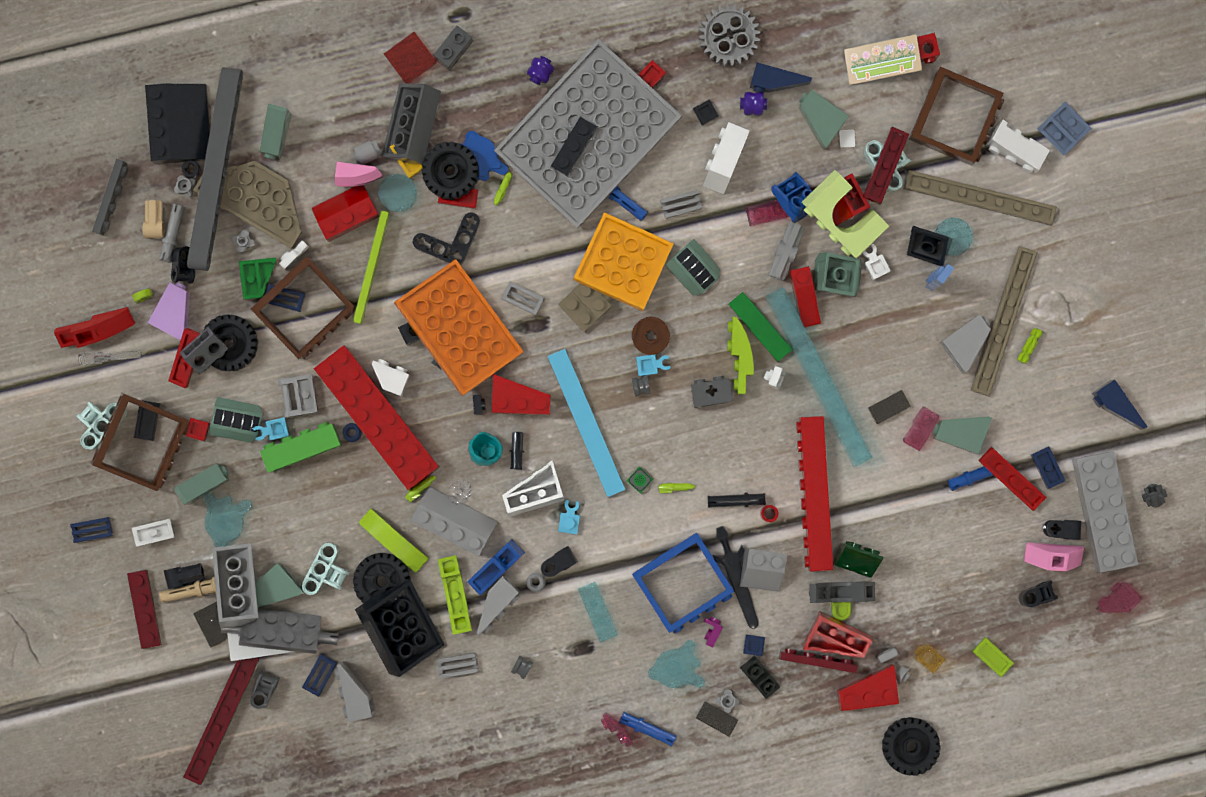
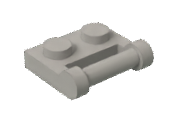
[278,374,318,418]

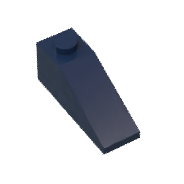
[750,62,812,94]
[1092,379,1148,430]

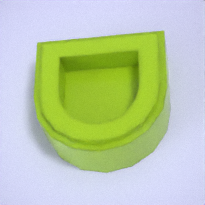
[132,288,154,304]
[831,602,851,621]

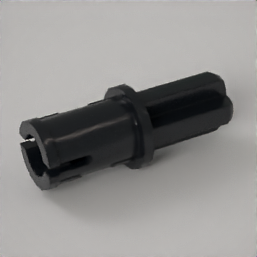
[509,432,525,470]

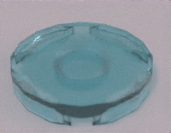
[378,174,417,212]
[934,218,973,256]

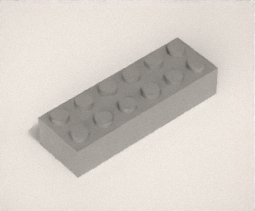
[1072,451,1138,573]

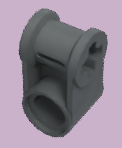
[250,670,280,709]

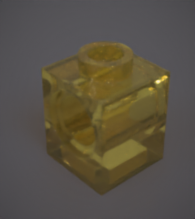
[913,643,946,674]

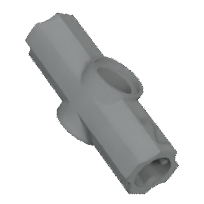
[768,222,805,281]

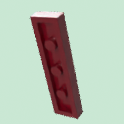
[863,126,909,205]
[127,570,162,649]
[779,648,858,673]

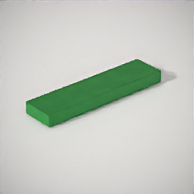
[728,292,792,362]

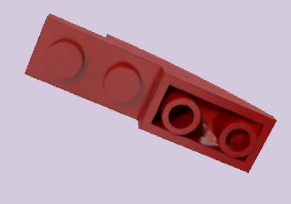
[54,307,135,348]

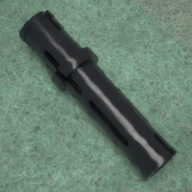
[707,492,766,508]

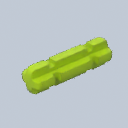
[1017,328,1043,364]

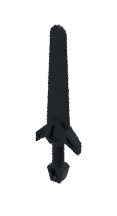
[713,526,758,629]

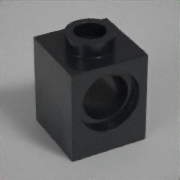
[398,323,420,346]

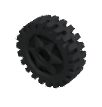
[421,142,479,200]
[201,314,258,371]
[353,553,411,603]
[882,717,941,776]

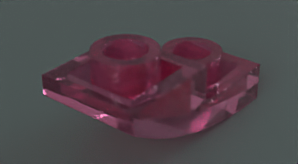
[745,200,789,226]
[903,406,939,451]
[601,712,634,747]

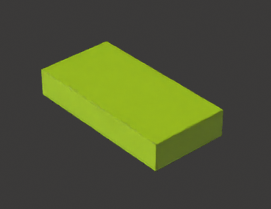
[972,637,1014,678]

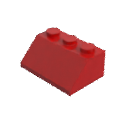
[312,185,380,242]

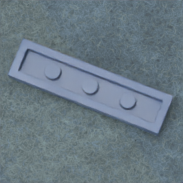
[925,264,954,291]

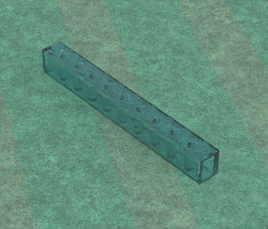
[765,287,873,467]

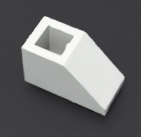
[372,359,411,396]

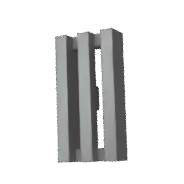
[660,190,702,219]
[501,282,544,315]
[437,653,478,679]

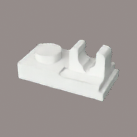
[764,366,786,391]
[131,519,174,547]

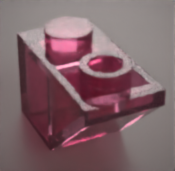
[1096,581,1143,613]

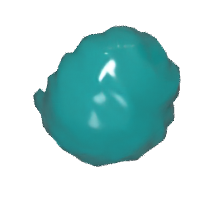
[468,432,503,467]

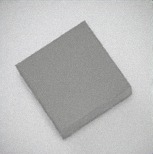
[876,647,898,663]

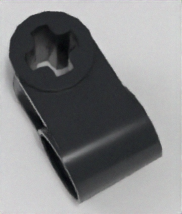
[171,246,195,284]
[1042,520,1081,540]
[541,546,578,577]
[1018,580,1058,607]

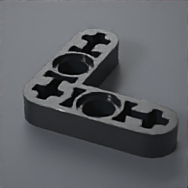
[413,212,480,265]

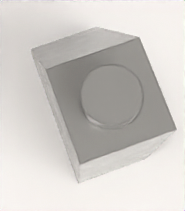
[940,314,991,373]

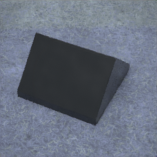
[907,226,953,266]

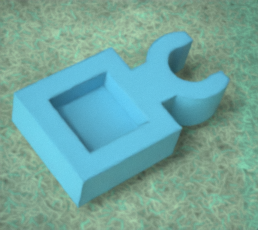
[636,355,670,376]
[252,417,289,441]
[558,500,580,534]

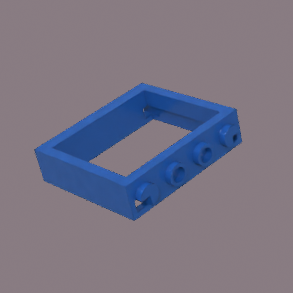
[632,533,734,634]

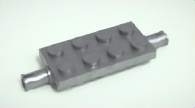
[221,609,339,654]

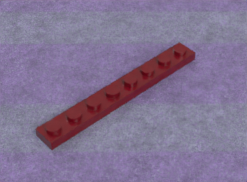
[183,657,261,785]

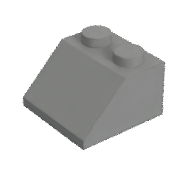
[740,548,787,592]

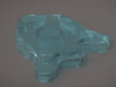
[204,494,252,547]
[648,640,704,688]

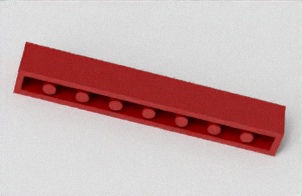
[796,416,833,571]

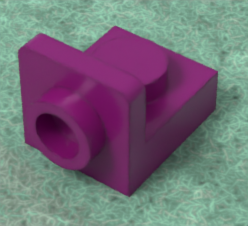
[704,616,723,648]

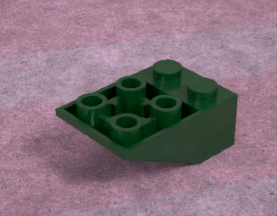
[833,541,884,578]

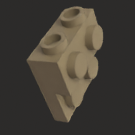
[558,284,612,332]

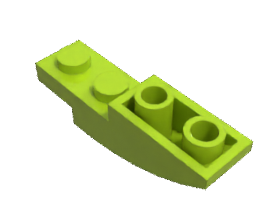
[727,317,754,395]

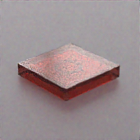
[384,32,437,84]

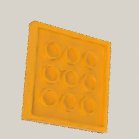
[573,212,674,311]

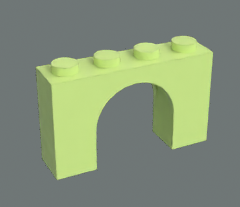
[802,170,889,258]

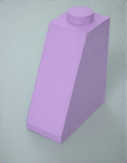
[148,282,190,340]

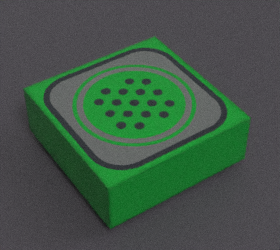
[627,467,653,494]

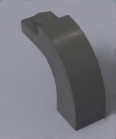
[809,582,875,603]

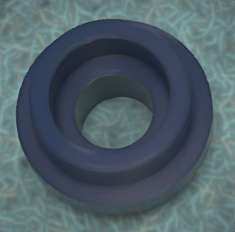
[342,423,362,442]

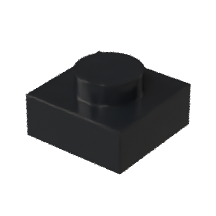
[473,395,486,415]

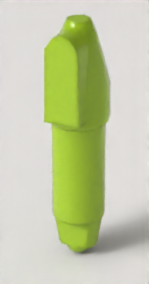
[494,172,512,206]
[405,476,436,502]
[658,483,695,493]

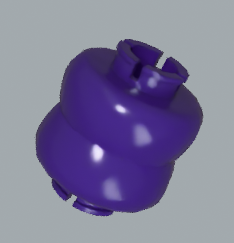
[527,56,554,85]
[740,92,767,116]

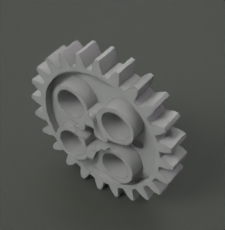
[699,4,761,67]

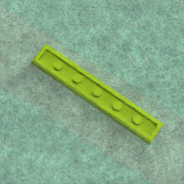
[353,211,390,325]

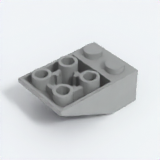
[477,576,520,635]
[335,661,376,722]

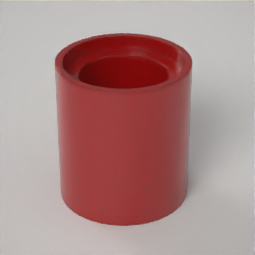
[760,505,779,522]

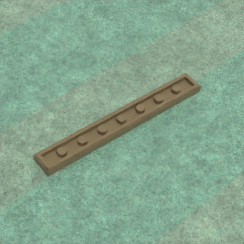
[904,170,1057,226]
[970,246,1038,397]

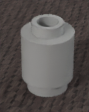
[352,140,382,165]

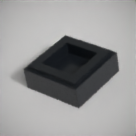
[693,99,719,126]

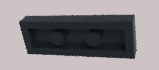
[551,117,597,177]

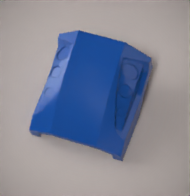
[771,172,812,223]

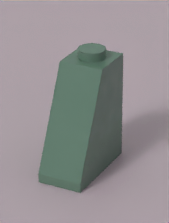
[799,90,849,150]
[260,104,292,160]
[932,416,992,454]
[174,463,230,505]
[255,563,304,608]

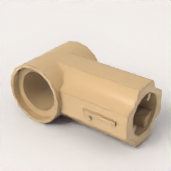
[143,200,165,238]

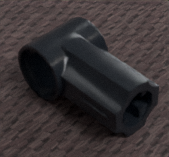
[164,563,205,589]

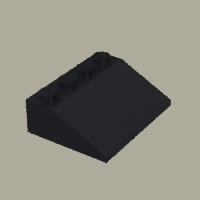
[145,83,210,164]
[355,580,444,677]

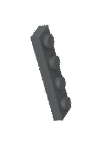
[92,159,128,236]

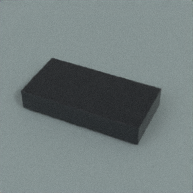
[134,400,160,441]

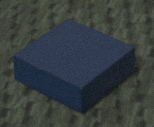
[743,634,765,656]

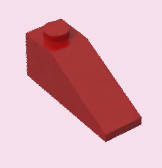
[789,266,821,328]

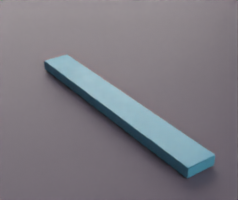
[548,349,625,497]

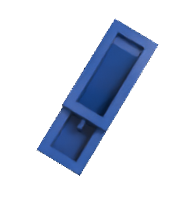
[467,539,525,596]

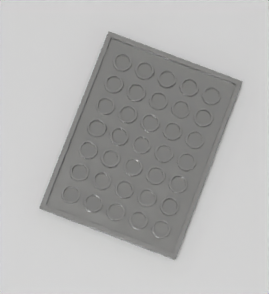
[494,39,682,229]

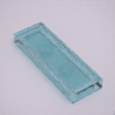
[578,582,618,642]

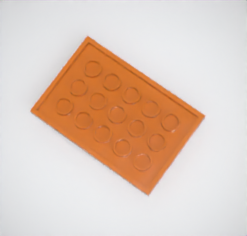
[394,259,524,396]

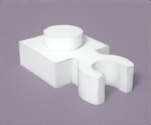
[279,241,309,271]
[862,244,890,280]

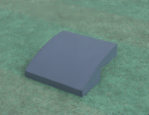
[1037,101,1092,156]

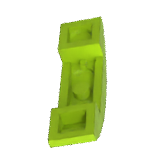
[358,508,429,573]
[437,555,472,635]

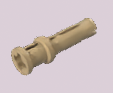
[159,577,216,603]

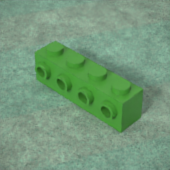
[260,422,342,473]

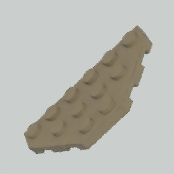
[193,161,302,249]

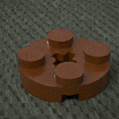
[632,316,670,355]

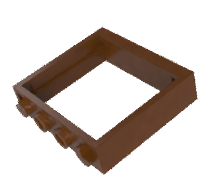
[909,67,1004,166]
[251,256,355,360]
[91,392,189,491]

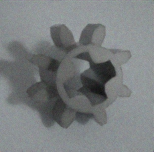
[1142,484,1167,507]

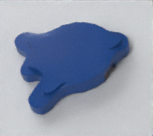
[462,131,508,181]

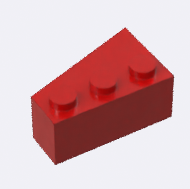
[837,664,899,711]

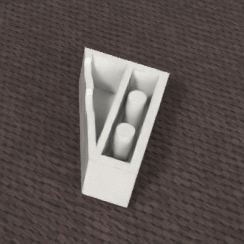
[985,120,1050,173]
[703,122,749,194]
[502,461,564,517]

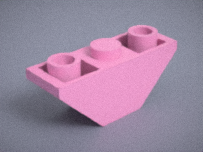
[1024,542,1084,571]

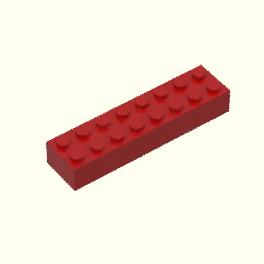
[313,345,440,490]

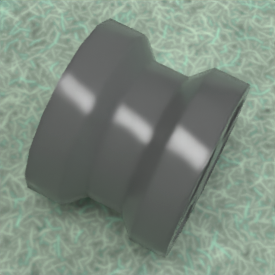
[632,375,650,397]
[511,656,533,679]

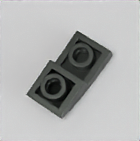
[740,655,780,699]

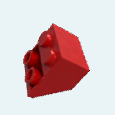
[832,173,870,226]

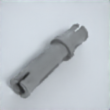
[159,204,185,262]

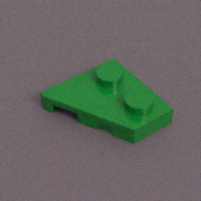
[239,257,276,300]

